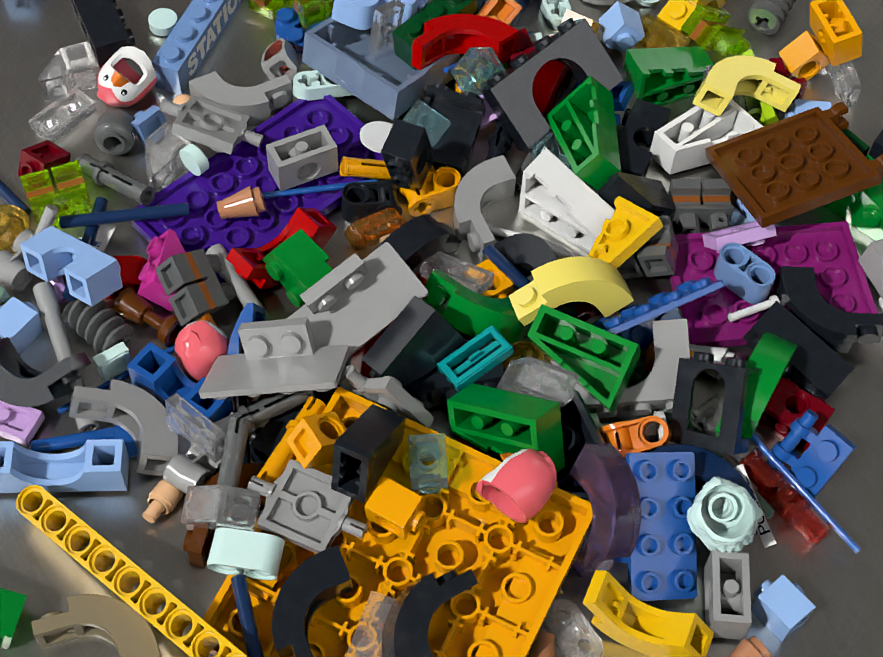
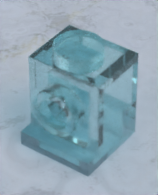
[451,47,505,95]
[408,433,448,494]

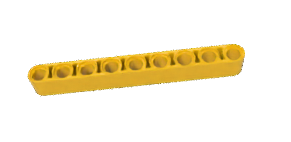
[16,485,248,657]

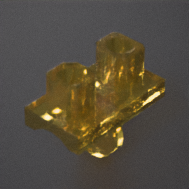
[638,14,691,48]

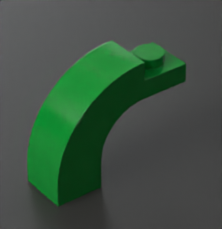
[423,269,533,344]
[715,331,798,442]

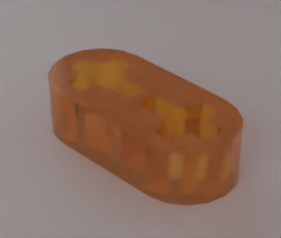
[344,208,405,250]

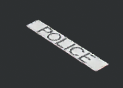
[734,463,777,548]

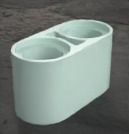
[207,527,285,581]

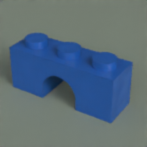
[127,342,234,439]

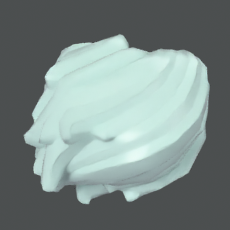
[686,476,763,553]

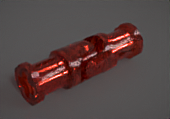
[739,449,833,549]

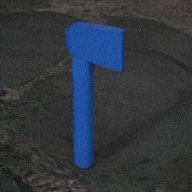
[30,425,137,458]

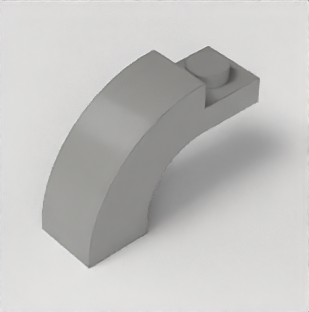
[188,71,293,126]

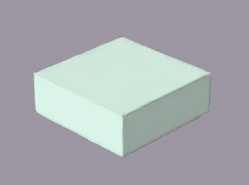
[92,341,132,383]

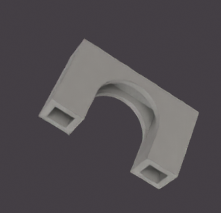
[551,319,693,418]

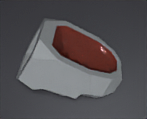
[261,38,299,81]

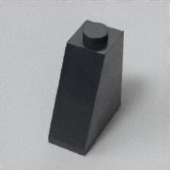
[361,296,467,388]
[331,404,406,504]

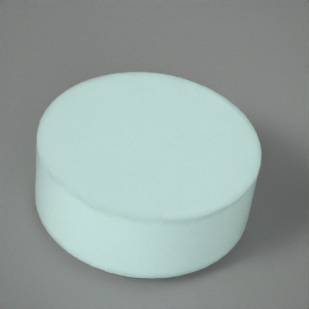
[148,8,178,36]
[179,144,209,176]

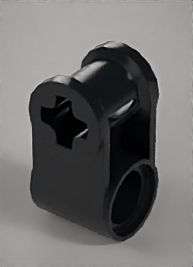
[341,180,403,224]

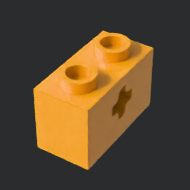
[810,0,863,67]

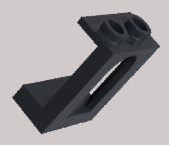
[670,352,759,455]

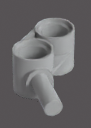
[0,204,59,292]
[163,412,233,497]

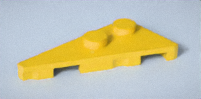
[588,196,663,269]

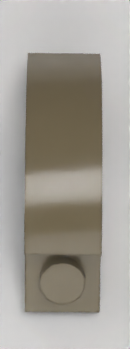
[31,594,162,657]

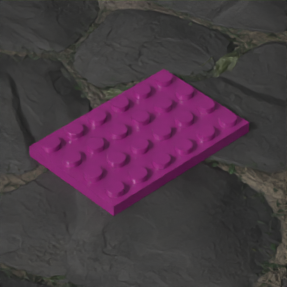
[669,221,878,347]

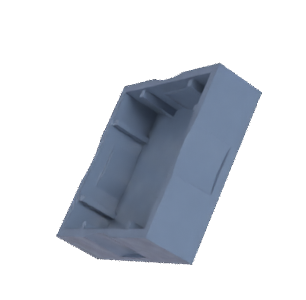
[302,17,465,120]

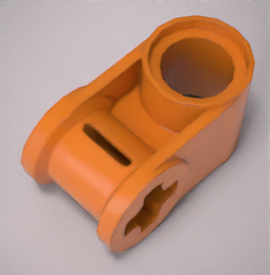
[600,416,672,462]

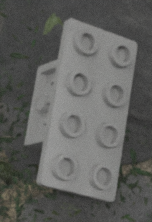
[287,242,428,358]
[199,317,350,400]

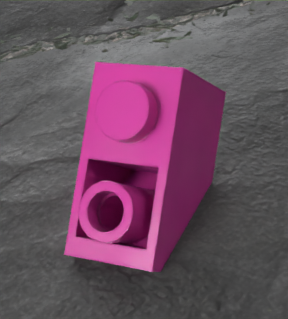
[137,228,186,312]

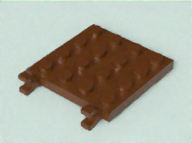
[705,101,883,228]

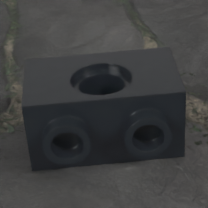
[381,119,435,190]

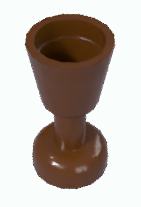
[113,287,186,348]

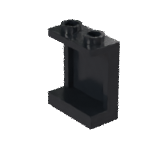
[416,84,486,177]

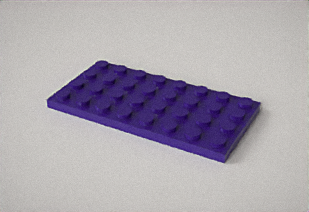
[129,95,384,284]

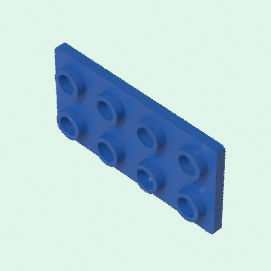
[591,277,725,352]
[610,452,697,601]

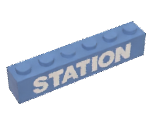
[152,0,243,95]

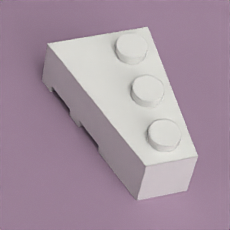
[650,99,764,174]
[519,148,615,254]

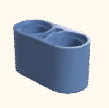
[714,242,775,304]

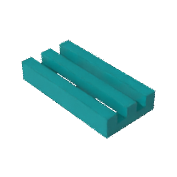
[437,325,514,392]

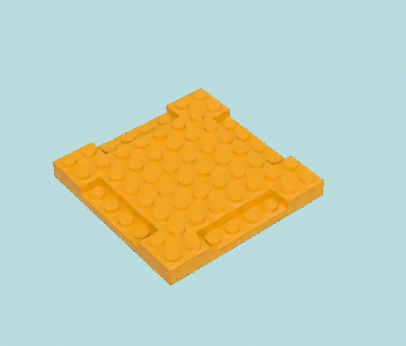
[202,386,598,657]

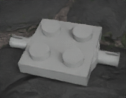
[159,95,264,155]
[340,365,434,428]
[247,459,368,554]

